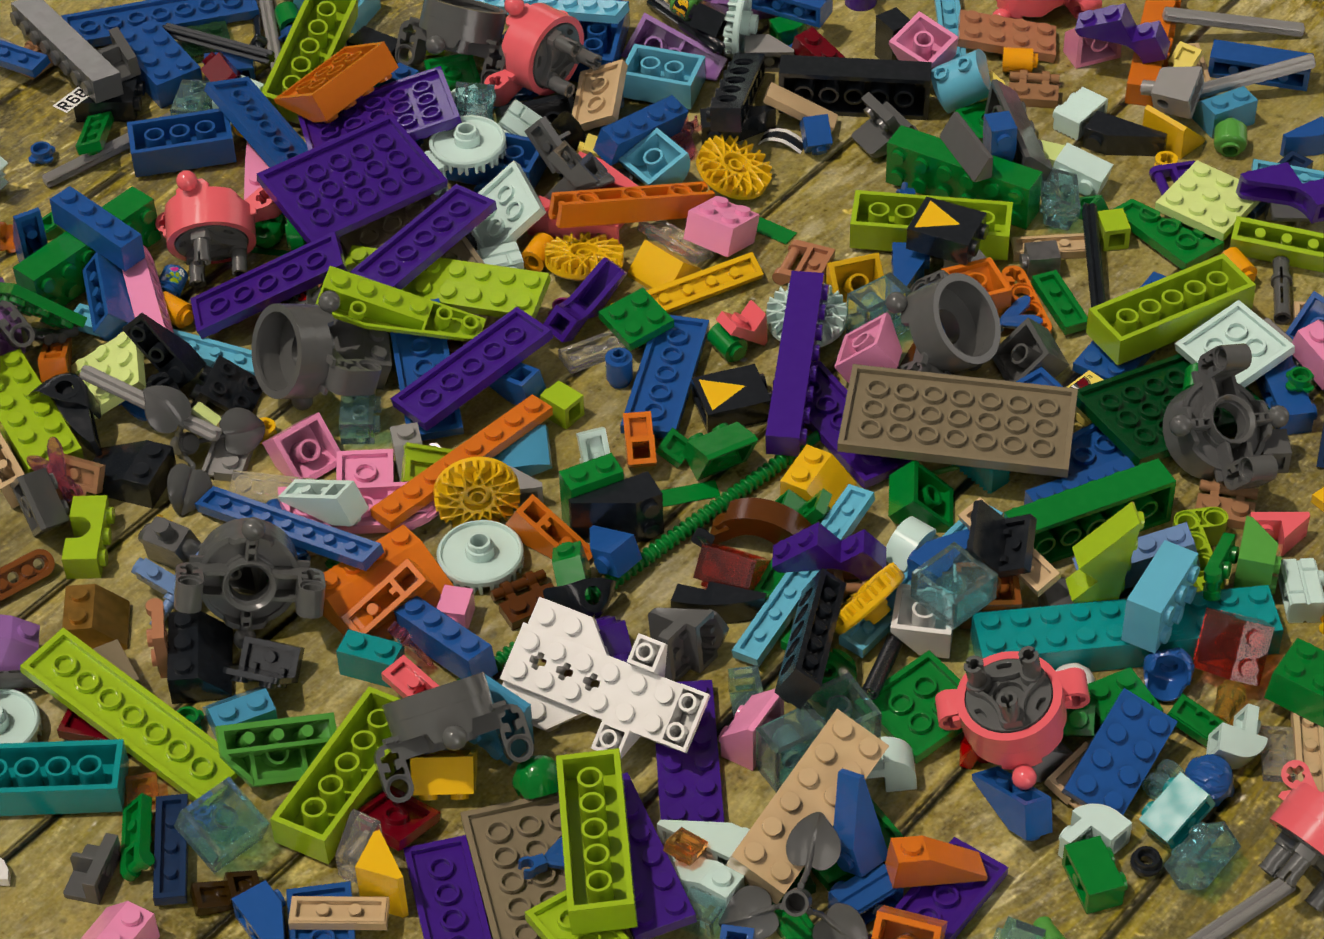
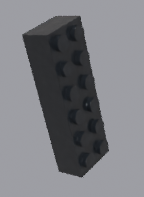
[779,55,932,120]

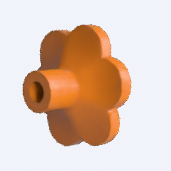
[0,222,16,254]

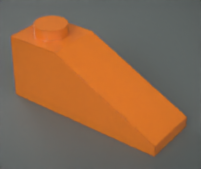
[37,338,72,383]
[505,494,593,561]
[341,558,435,635]
[885,835,988,889]

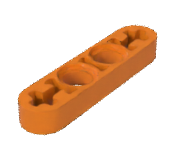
[1002,265,1052,335]

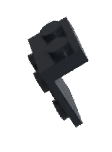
[189,355,263,412]
[967,500,1037,578]
[223,636,305,689]

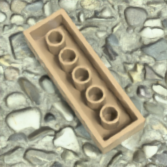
[726,709,889,904]

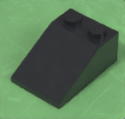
[76,440,176,509]
[568,471,664,543]

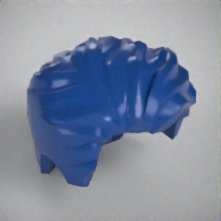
[1143,647,1195,702]
[1185,754,1235,807]

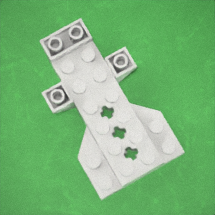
[500,597,711,758]

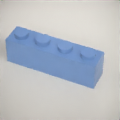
[1072,522,1201,589]

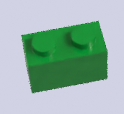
[1062,836,1128,914]

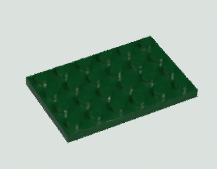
[1076,354,1270,466]

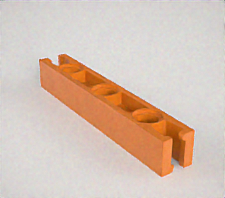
[548,181,715,228]

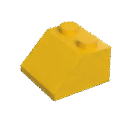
[780,444,857,510]
[410,749,478,801]

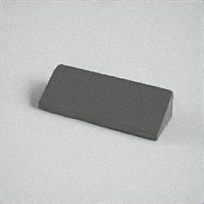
[940,112,993,182]

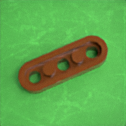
[0,549,55,601]

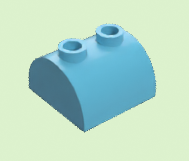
[931,49,991,113]
[618,128,690,185]

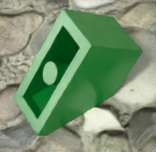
[552,541,591,601]

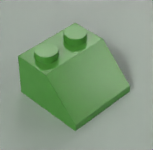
[1233,516,1282,594]

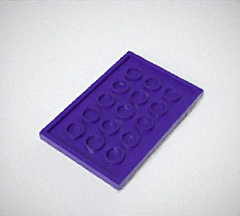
[297,66,462,150]
[257,114,448,244]

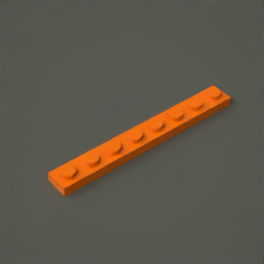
[370,394,553,530]

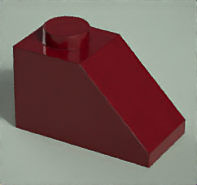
[201,51,241,82]

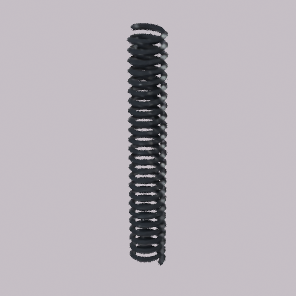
[862,632,904,700]

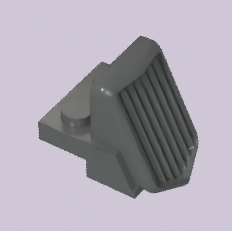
[852,92,918,158]
[545,140,615,200]
[648,607,729,682]

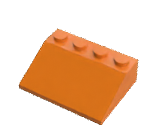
[274,41,399,124]
[323,524,454,640]

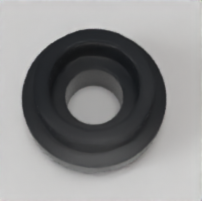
[1130,846,1163,877]

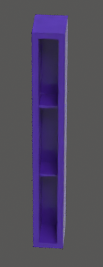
[765,271,829,456]

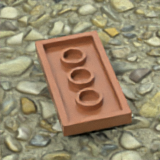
[957,9,1056,63]

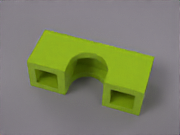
[61,495,115,579]

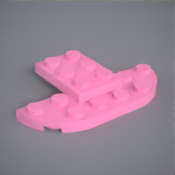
[278,449,439,534]

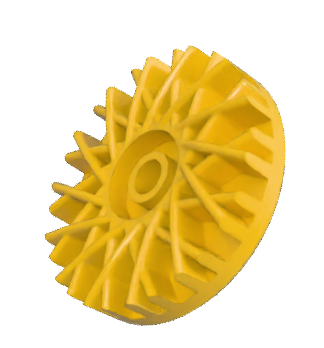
[696,134,772,200]
[545,232,624,281]
[433,457,521,528]
[835,562,905,635]

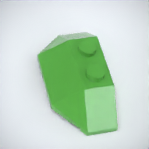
[215,712,337,788]

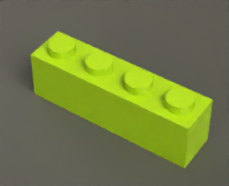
[1229,216,1324,273]

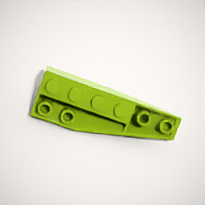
[316,266,486,342]

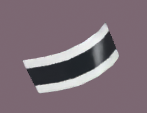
[758,128,804,154]

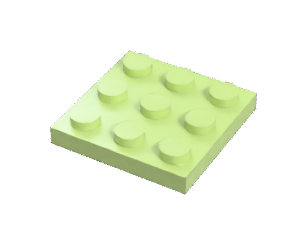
[1155,160,1260,241]
[71,331,146,419]

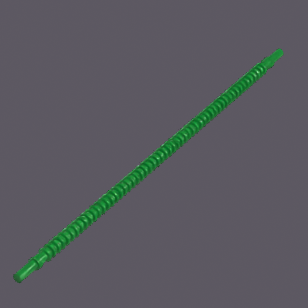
[457,430,821,680]

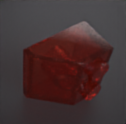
[693,544,771,590]
[1193,608,1275,686]

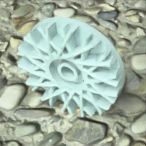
[723,0,759,58]
[429,115,507,176]
[766,283,847,347]
[437,520,524,595]
[0,689,43,744]

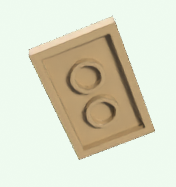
[572,59,628,131]

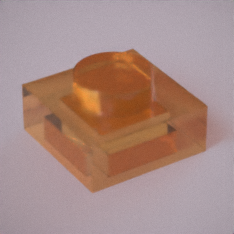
[125,772,160,805]
[663,827,708,866]

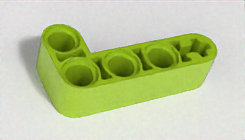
[1172,507,1228,592]

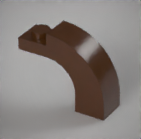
[710,498,812,545]

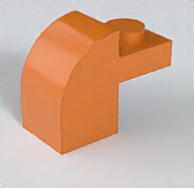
[623,411,657,468]

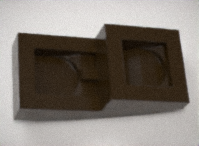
[190,870,260,916]

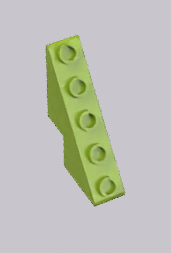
[1065,501,1145,603]

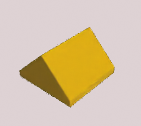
[1143,104,1206,159]
[627,239,702,289]
[826,252,888,314]
[355,829,409,918]

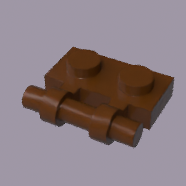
[490,569,554,631]

